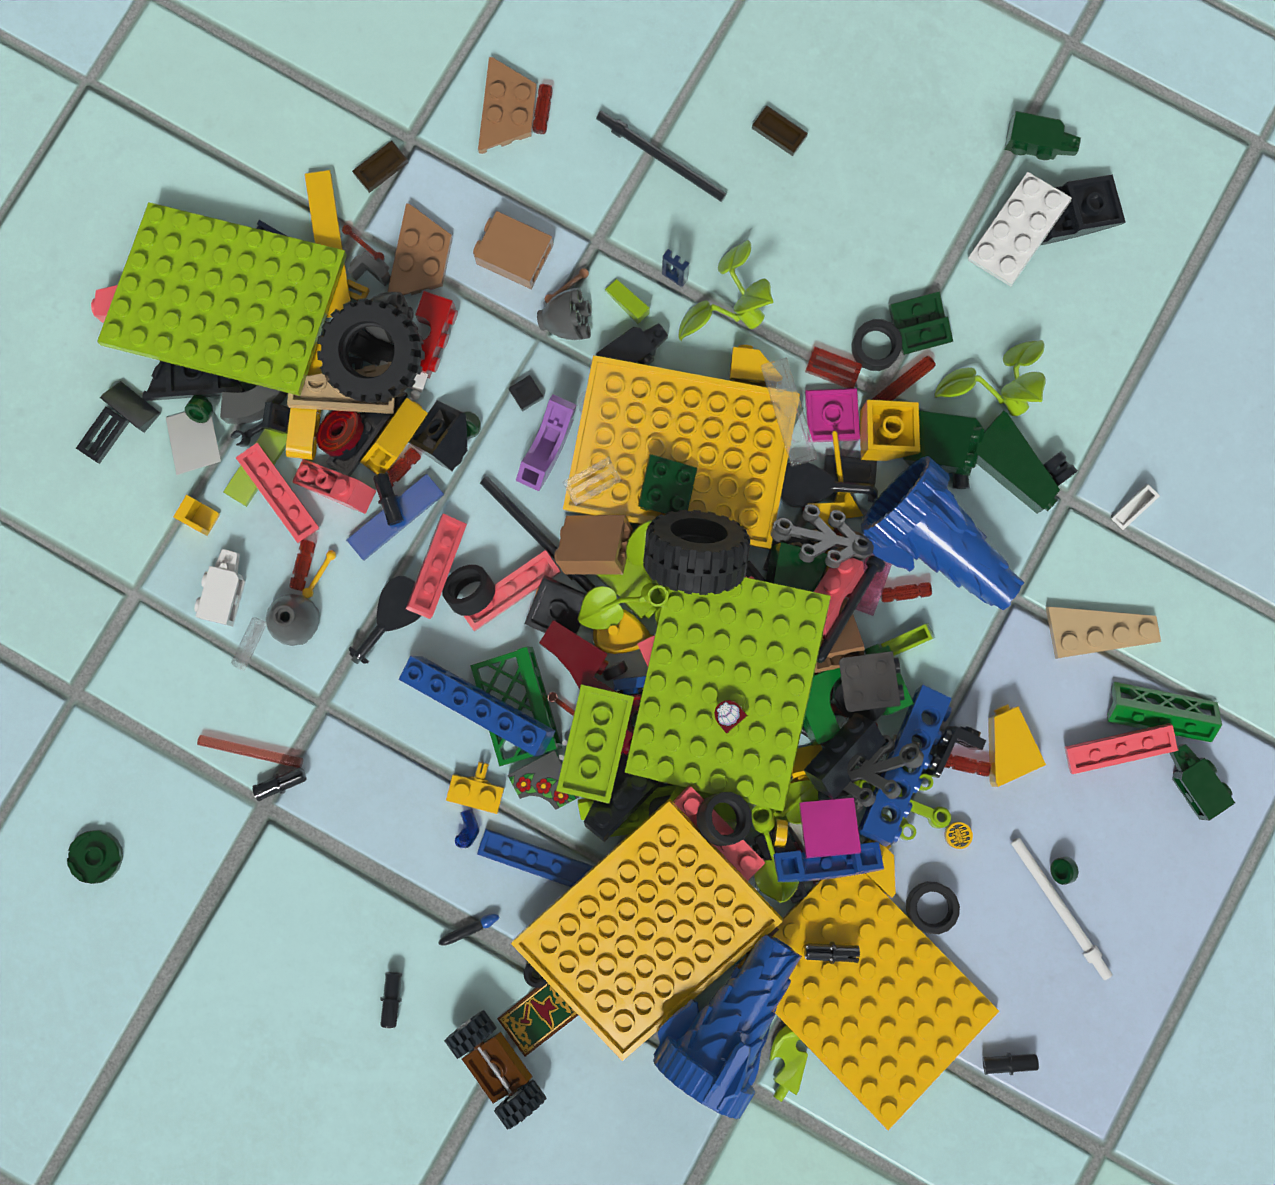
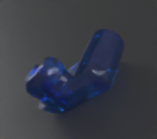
[455,808,479,848]

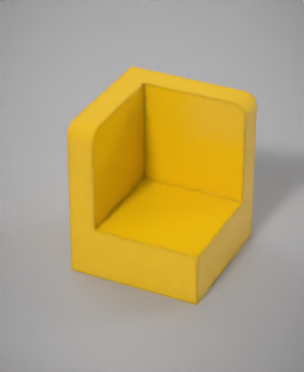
[173,495,220,536]

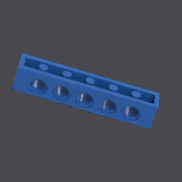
[398,656,555,756]
[858,685,952,847]

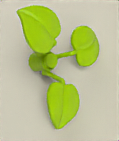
[679,240,773,341]
[934,340,1046,416]
[578,520,668,629]
[720,780,819,903]

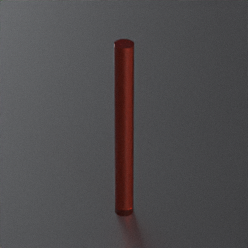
[197,735,303,768]

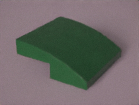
[888,291,953,355]

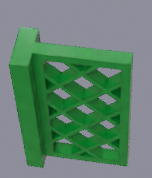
[470,647,562,767]

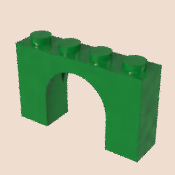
[803,644,914,746]

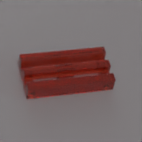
[805,347,863,388]

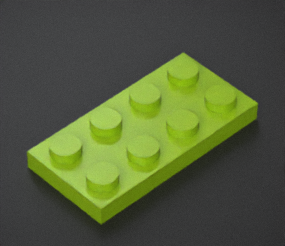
[556,685,634,803]

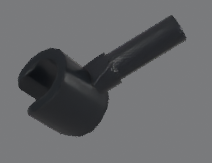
[231,423,264,447]

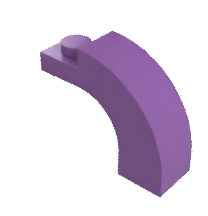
[516,394,577,491]

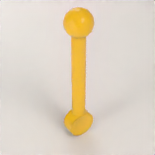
[302,550,336,598]

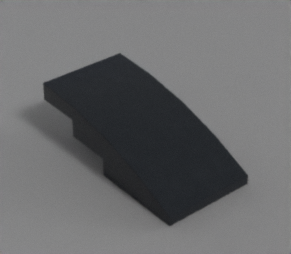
[1040,174,1126,246]

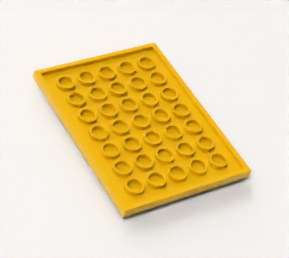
[563,355,800,550]
[511,799,783,1061]
[733,873,999,1130]

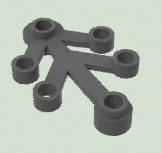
[770,504,874,568]
[841,735,924,807]

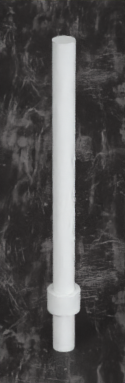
[1011,838,1113,980]

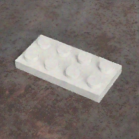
[968,172,1072,287]

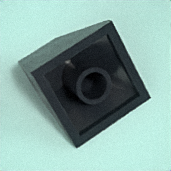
[408,400,468,471]

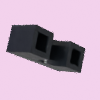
[804,712,886,799]

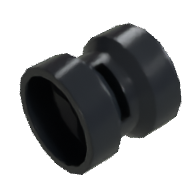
[1043,451,1078,486]

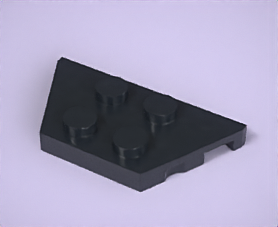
[142,361,245,401]

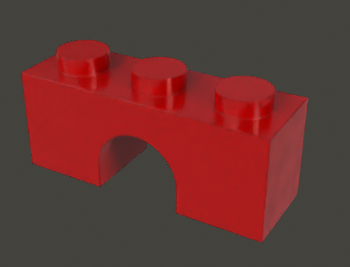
[415,291,458,379]

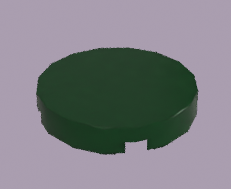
[67,830,123,884]

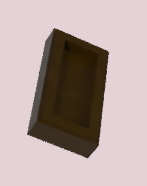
[752,106,808,156]
[352,141,409,193]

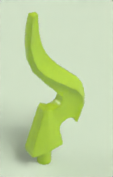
[769,1025,808,1102]

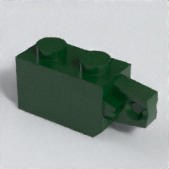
[1004,111,1081,160]
[1170,744,1235,821]

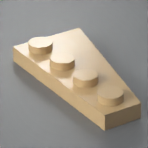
[287,362,395,414]
[1046,607,1161,659]

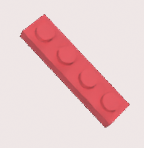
[235,443,320,544]
[406,513,467,619]
[464,550,561,631]
[1064,723,1178,774]
[673,785,765,881]

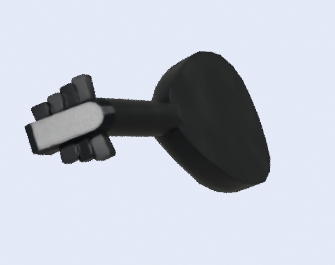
[781,461,878,508]
[348,576,421,664]

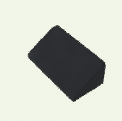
[100,381,161,433]

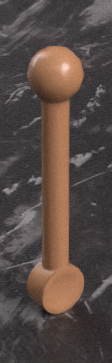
[545,268,589,304]

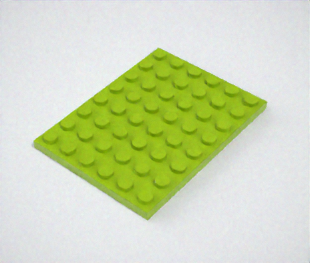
[97,202,347,396]
[625,577,831,812]

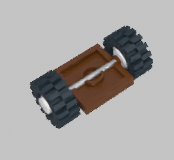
[444,1010,547,1130]

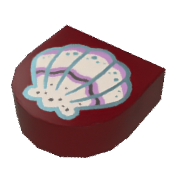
[714,700,748,733]

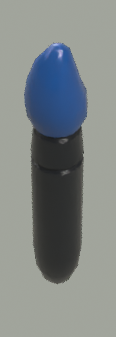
[438,914,500,946]

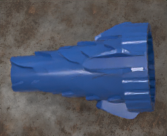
[861,456,1024,610]
[653,935,802,1119]

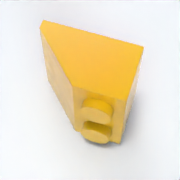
[860,400,920,461]

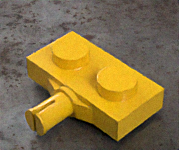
[446,761,505,814]

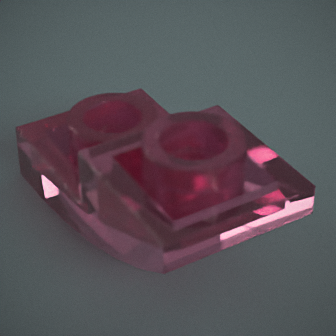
[855,557,892,616]

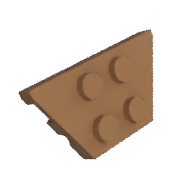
[478,57,537,154]
[388,203,453,295]

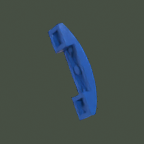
[773,842,884,882]

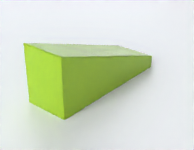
[605,279,650,324]
[881,623,935,656]

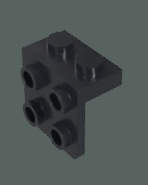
[839,651,905,712]
[925,726,987,778]

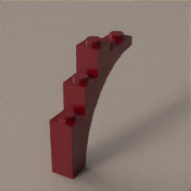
[539,620,633,756]

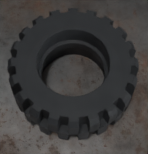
[317,298,425,403]
[643,510,750,595]

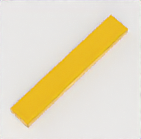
[305,170,351,318]

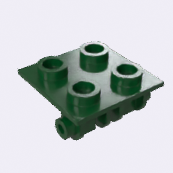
[638,454,697,514]

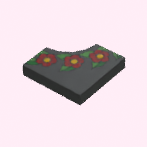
[508,750,579,810]

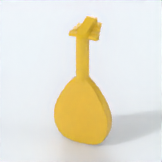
[593,609,654,654]

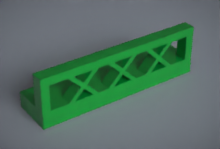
[1107,682,1222,742]

